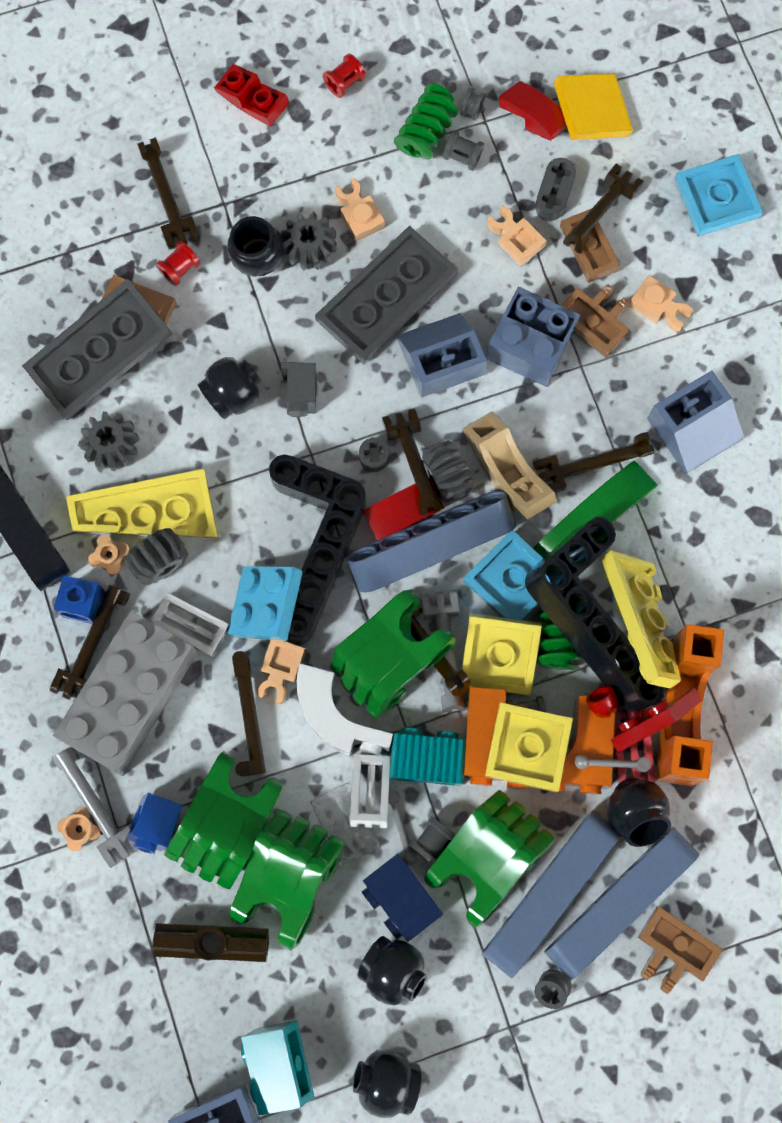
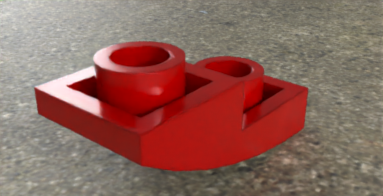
[214,64,290,127]
[499,81,567,141]
[362,477,444,540]

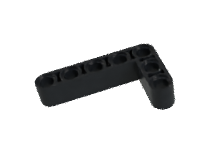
[269,454,366,646]
[0,465,71,591]
[525,517,665,712]

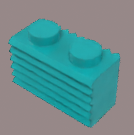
[389,728,466,786]

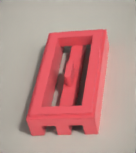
[614,710,656,784]

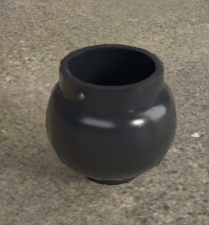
[227,216,284,277]
[197,357,261,420]
[607,778,671,847]
[357,936,427,1006]
[353,1049,422,1118]

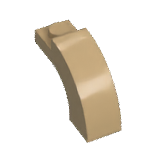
[463,411,557,520]

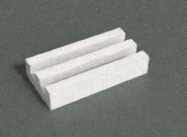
[151,593,229,658]
[350,754,390,828]

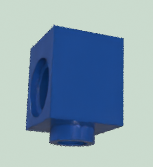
[53,575,106,624]
[126,793,183,854]

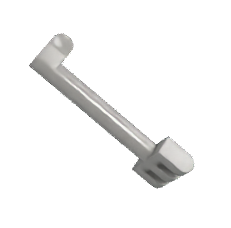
[421,590,464,713]
[52,747,138,868]

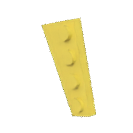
[66,469,219,538]
[600,550,681,688]

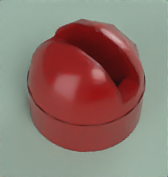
[586,686,619,718]

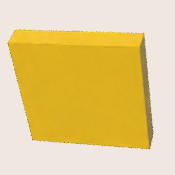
[553,73,633,140]

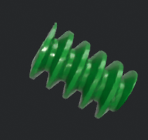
[394,83,458,160]
[537,603,582,670]

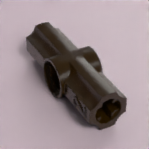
[153,923,269,962]

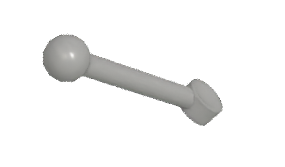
[574,754,651,772]
[388,790,417,865]

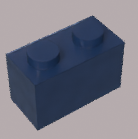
[361,854,443,942]

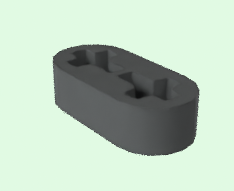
[535,158,576,221]

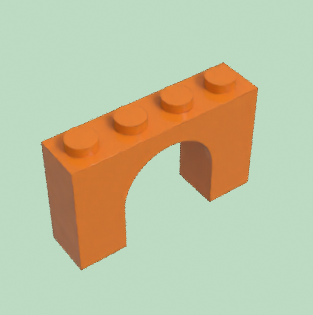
[655,624,724,786]
[463,687,615,795]

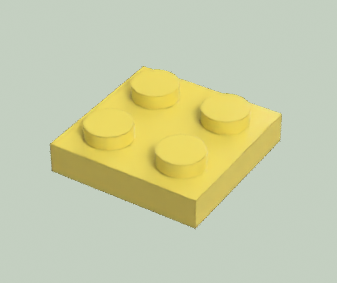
[462,613,542,696]
[484,702,573,793]

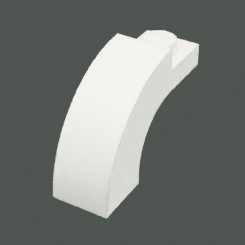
[297,663,393,756]

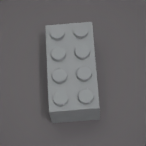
[53,610,198,776]

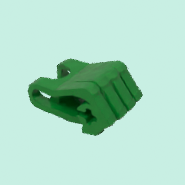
[329,589,456,719]
[164,751,283,890]
[424,790,555,928]
[229,810,344,951]

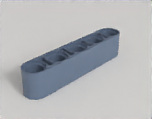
[347,491,516,593]
[482,810,621,978]
[544,826,700,981]

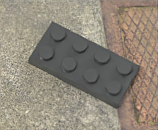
[315,225,458,365]
[22,279,173,420]

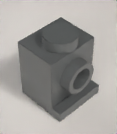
[280,362,317,417]

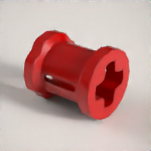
[323,53,366,98]
[155,241,201,286]

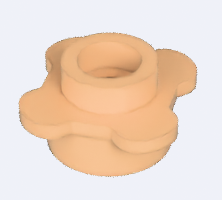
[88,535,130,575]
[57,807,101,851]

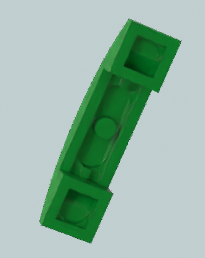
[533,460,658,561]

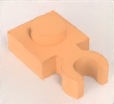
[335,178,385,242]
[487,205,547,267]
[629,275,694,332]
[258,640,308,704]

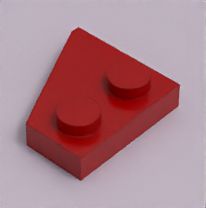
[611,688,702,752]

